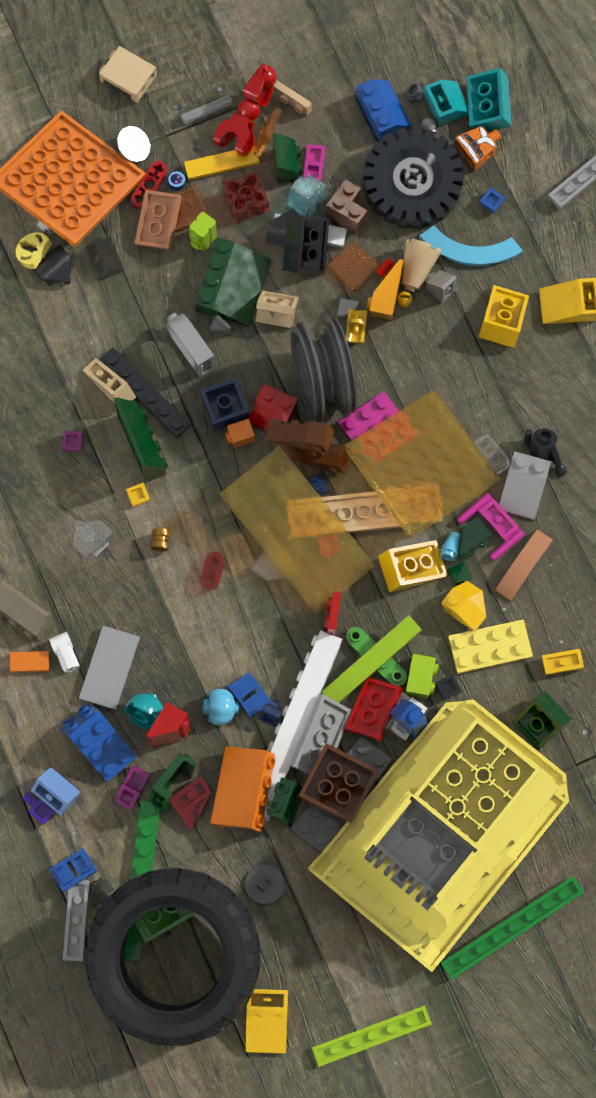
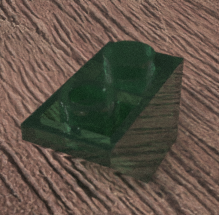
[458,517,492,561]

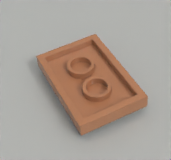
[134,190,182,250]

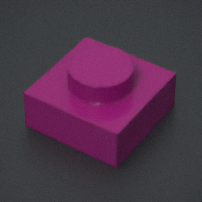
[62,431,83,452]

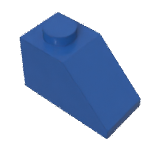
[389,699,428,739]

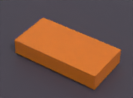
[10,651,50,673]

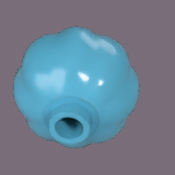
[202,689,239,725]

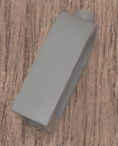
[166,313,215,378]

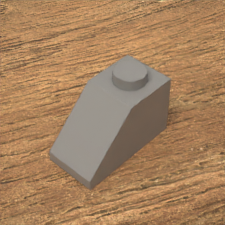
[425,270,457,303]

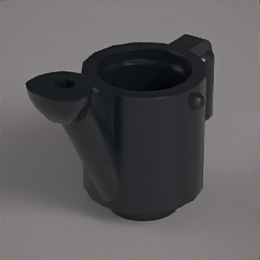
[524,428,568,476]

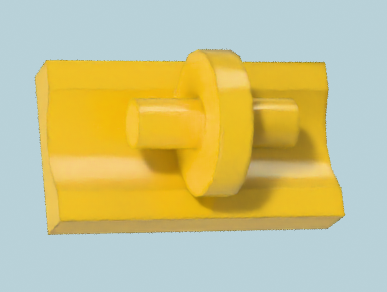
[346,309,367,344]

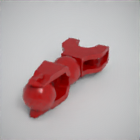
[213,63,277,157]

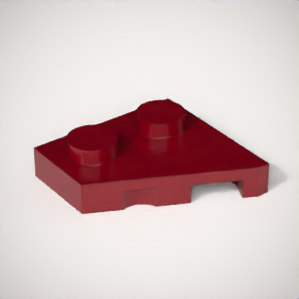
[170,776,212,830]

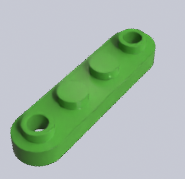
[346,627,407,687]

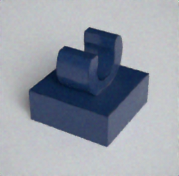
[304,473,330,498]
[259,701,282,727]

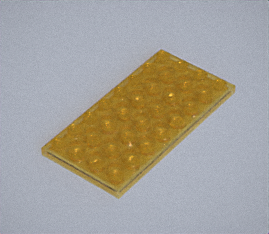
[219,446,375,614]

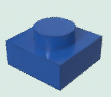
[479,187,505,214]

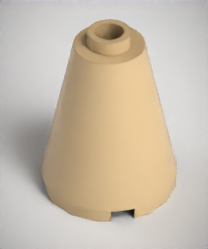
[401,239,441,292]

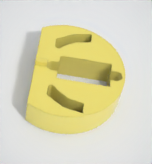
[16,232,52,269]

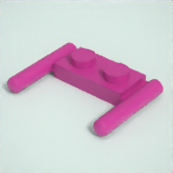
[457,492,525,561]

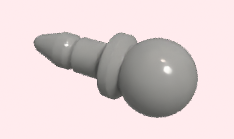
[421,118,437,137]

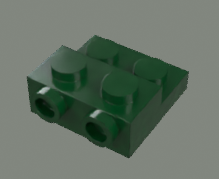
[267,777,302,828]

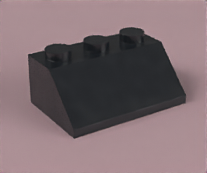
[283,214,330,274]

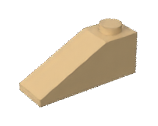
[83,358,136,402]

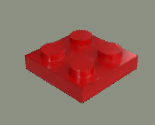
[324,591,341,636]

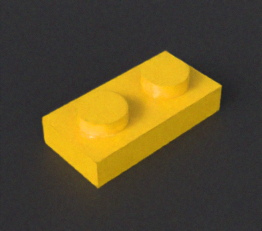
[541,649,584,676]

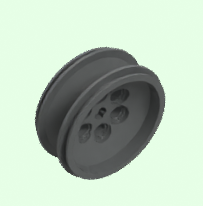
[290,316,357,423]

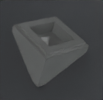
[209,315,231,335]

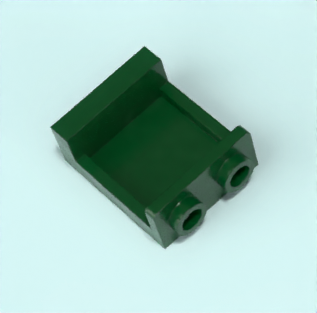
[149,752,196,812]

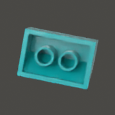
[466,68,512,130]

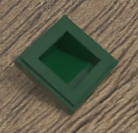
[447,561,473,586]

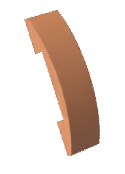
[495,530,553,602]

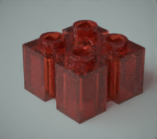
[222,170,269,223]

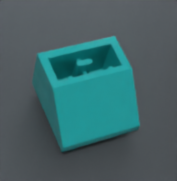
[424,80,469,127]

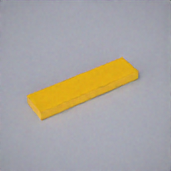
[184,145,260,181]

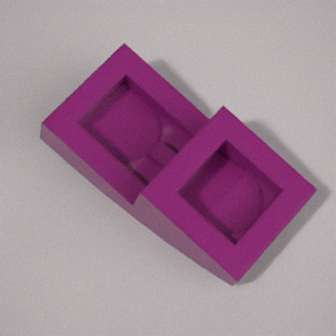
[114,765,151,811]

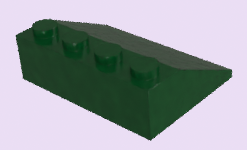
[195,237,271,327]
[114,397,168,483]

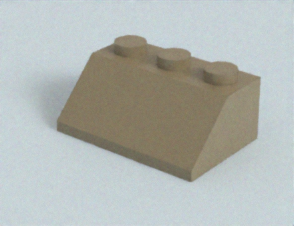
[0,580,53,640]

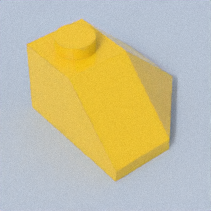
[441,581,487,631]

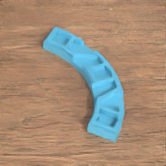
[419,226,523,266]

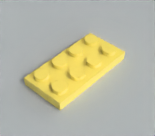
[448,619,533,674]

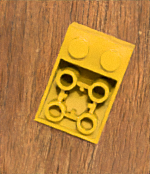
[539,278,596,324]
[246,989,288,1054]

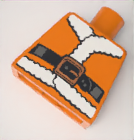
[454,127,501,172]

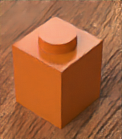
[225,419,255,449]

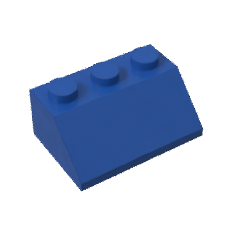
[356,79,412,141]

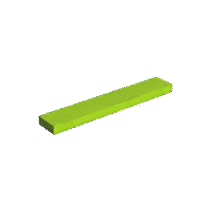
[322,615,422,703]
[311,1005,432,1067]

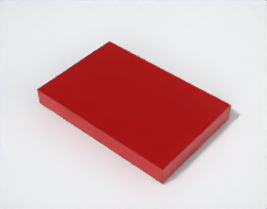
[344,677,403,742]

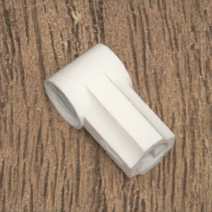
[49,632,80,673]

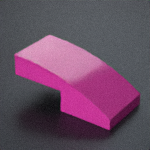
[303,144,325,182]

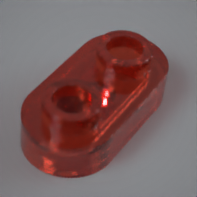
[201,552,224,591]

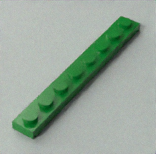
[124,801,160,962]
[440,876,584,980]

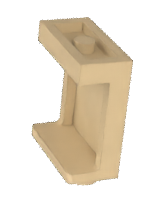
[99,46,157,103]

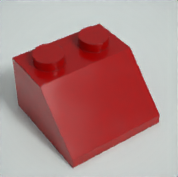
[249,384,298,432]

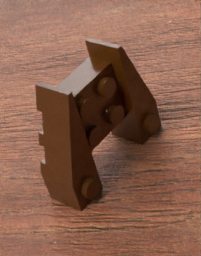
[264,420,350,474]

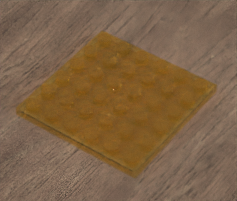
[344,390,501,539]

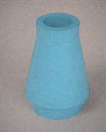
[440,532,461,561]

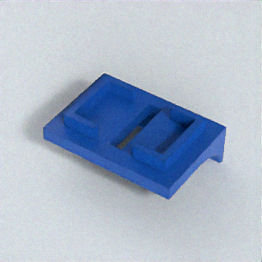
[228,672,272,719]
[49,848,97,893]

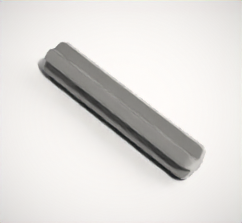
[181,95,233,124]

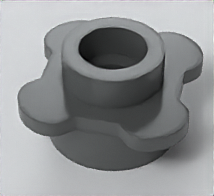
[407,83,425,102]

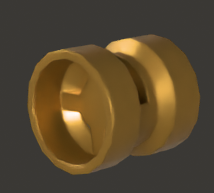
[150,528,171,552]

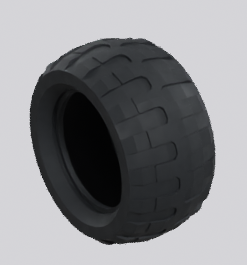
[84,868,261,1046]

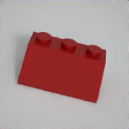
[146,702,191,748]

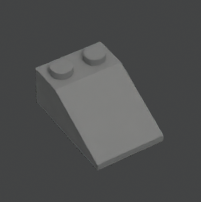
[499,451,551,520]

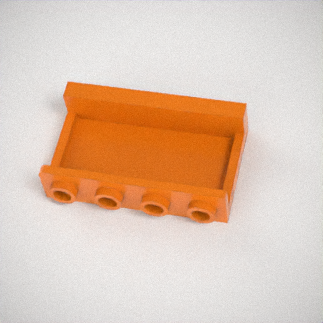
[210,746,276,832]

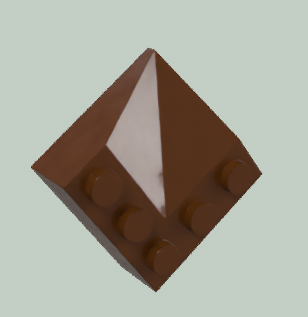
[298,743,379,824]

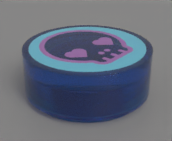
[168,171,186,190]

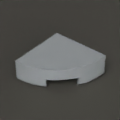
[337,298,359,318]

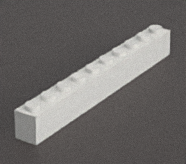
[264,630,342,821]

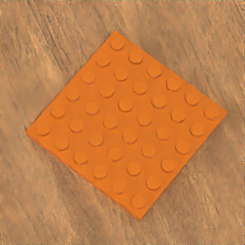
[0,111,146,247]

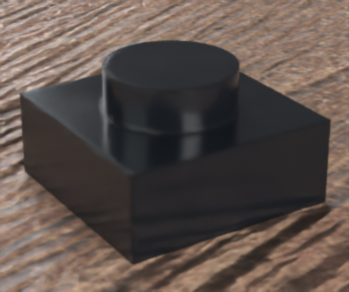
[435,674,462,701]

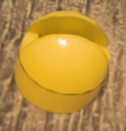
[397,291,412,307]

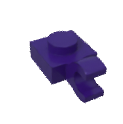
[22,792,55,825]

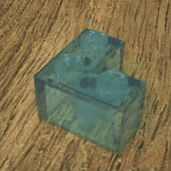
[286,174,327,216]

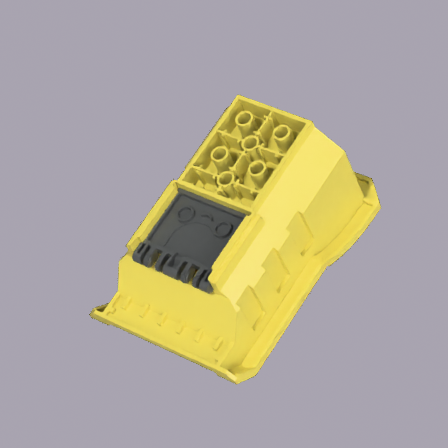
[308,700,569,972]

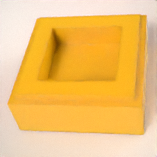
[126,483,150,508]

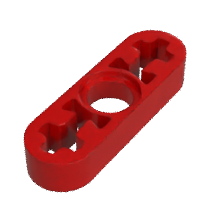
[131,161,167,209]

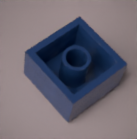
[200,378,249,431]

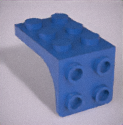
[61,704,137,782]

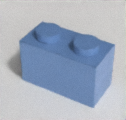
[31,768,81,816]

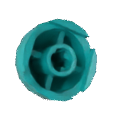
[123,693,163,730]

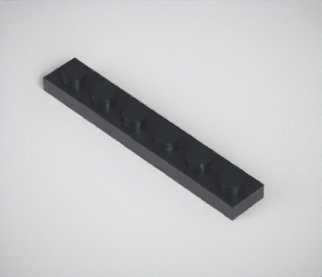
[99,347,191,438]

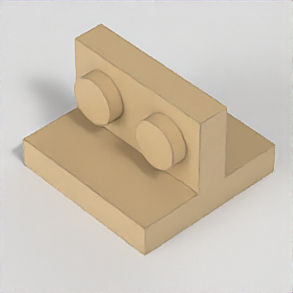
[255,290,299,328]

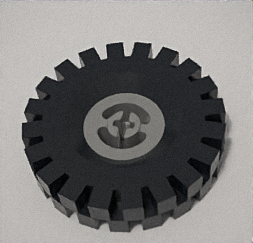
[363,127,464,229]

